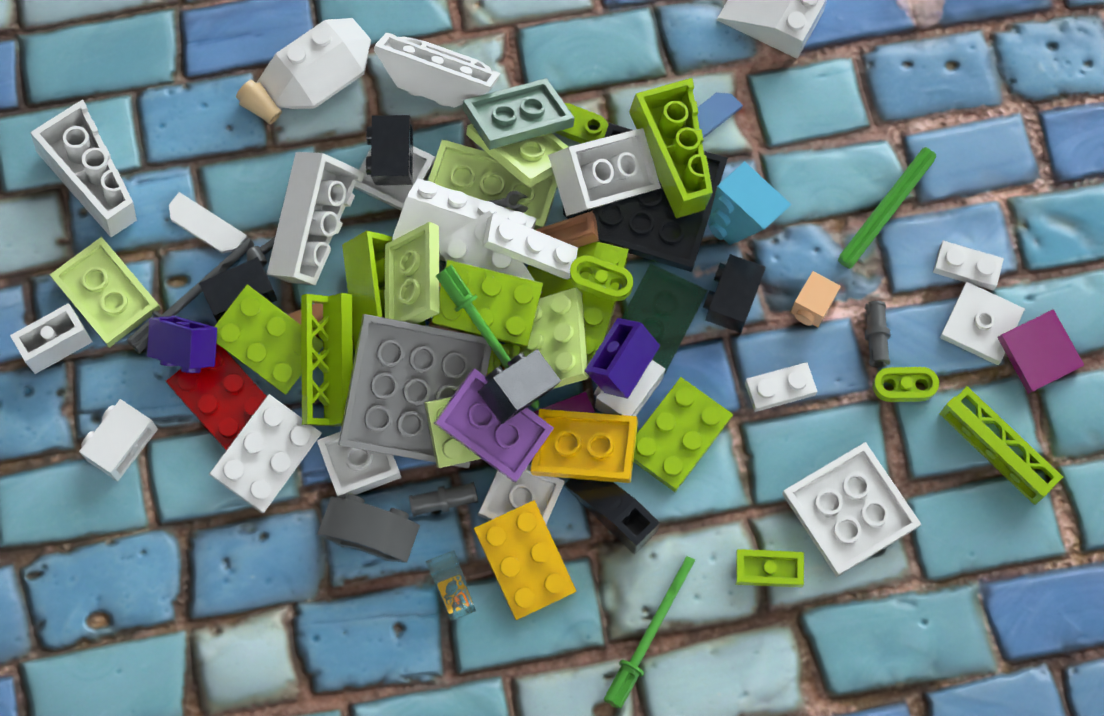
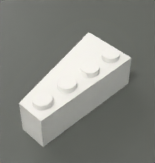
[30,99,137,237]
[267,152,365,285]

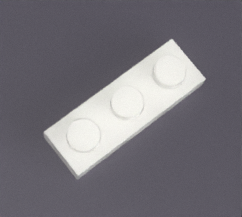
[482,213,578,280]

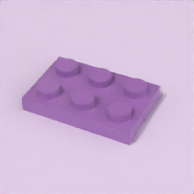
[434,368,554,482]

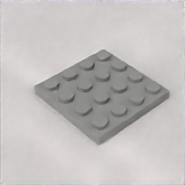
[338,314,491,468]

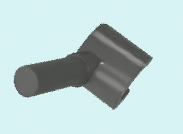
[490,190,528,213]
[247,236,276,267]

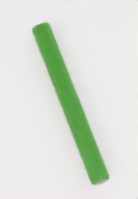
[838,147,936,269]

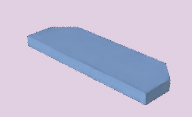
[697,92,743,138]

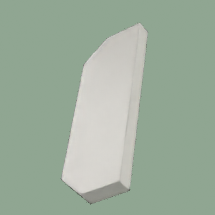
[169,192,248,254]

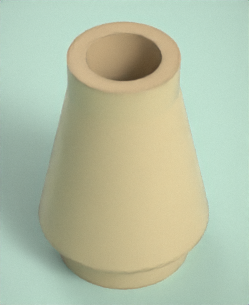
[236,79,282,124]

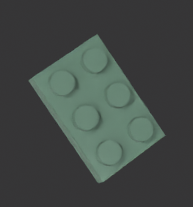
[463,78,574,150]

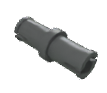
[864,301,891,368]
[409,482,478,517]

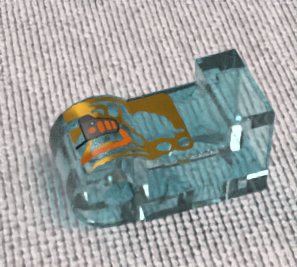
[426,550,476,621]

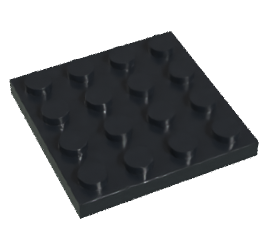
[578,123,728,272]

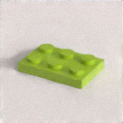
[432,260,543,348]
[214,284,323,395]
[633,377,733,493]

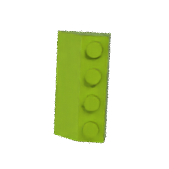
[342,230,426,353]

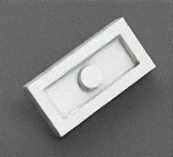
[933,241,1004,291]
[745,362,818,412]

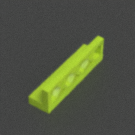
[301,293,353,427]
[939,386,1063,505]

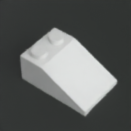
[717,0,827,59]
[548,128,661,216]

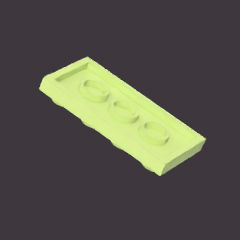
[428,139,558,230]

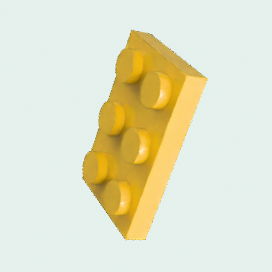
[530,409,638,483]
[473,500,577,620]

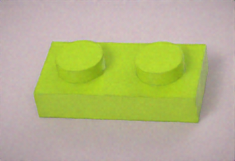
[735,549,804,588]

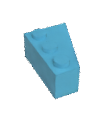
[708,161,792,245]

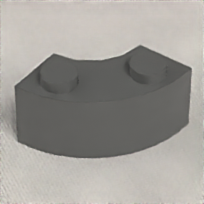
[317,494,420,563]

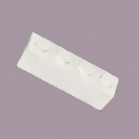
[392,179,536,262]

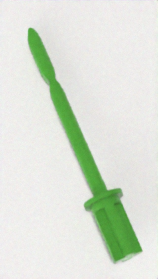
[435,265,540,409]
[603,556,695,709]

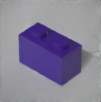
[147,316,217,373]
[584,318,660,399]

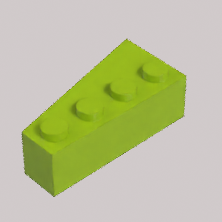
[629,78,713,218]

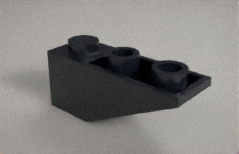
[564,478,660,555]

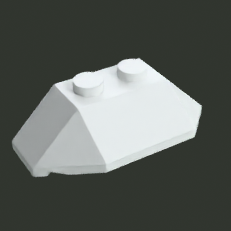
[256,18,371,109]
[374,33,500,108]

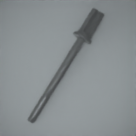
[127,238,254,354]

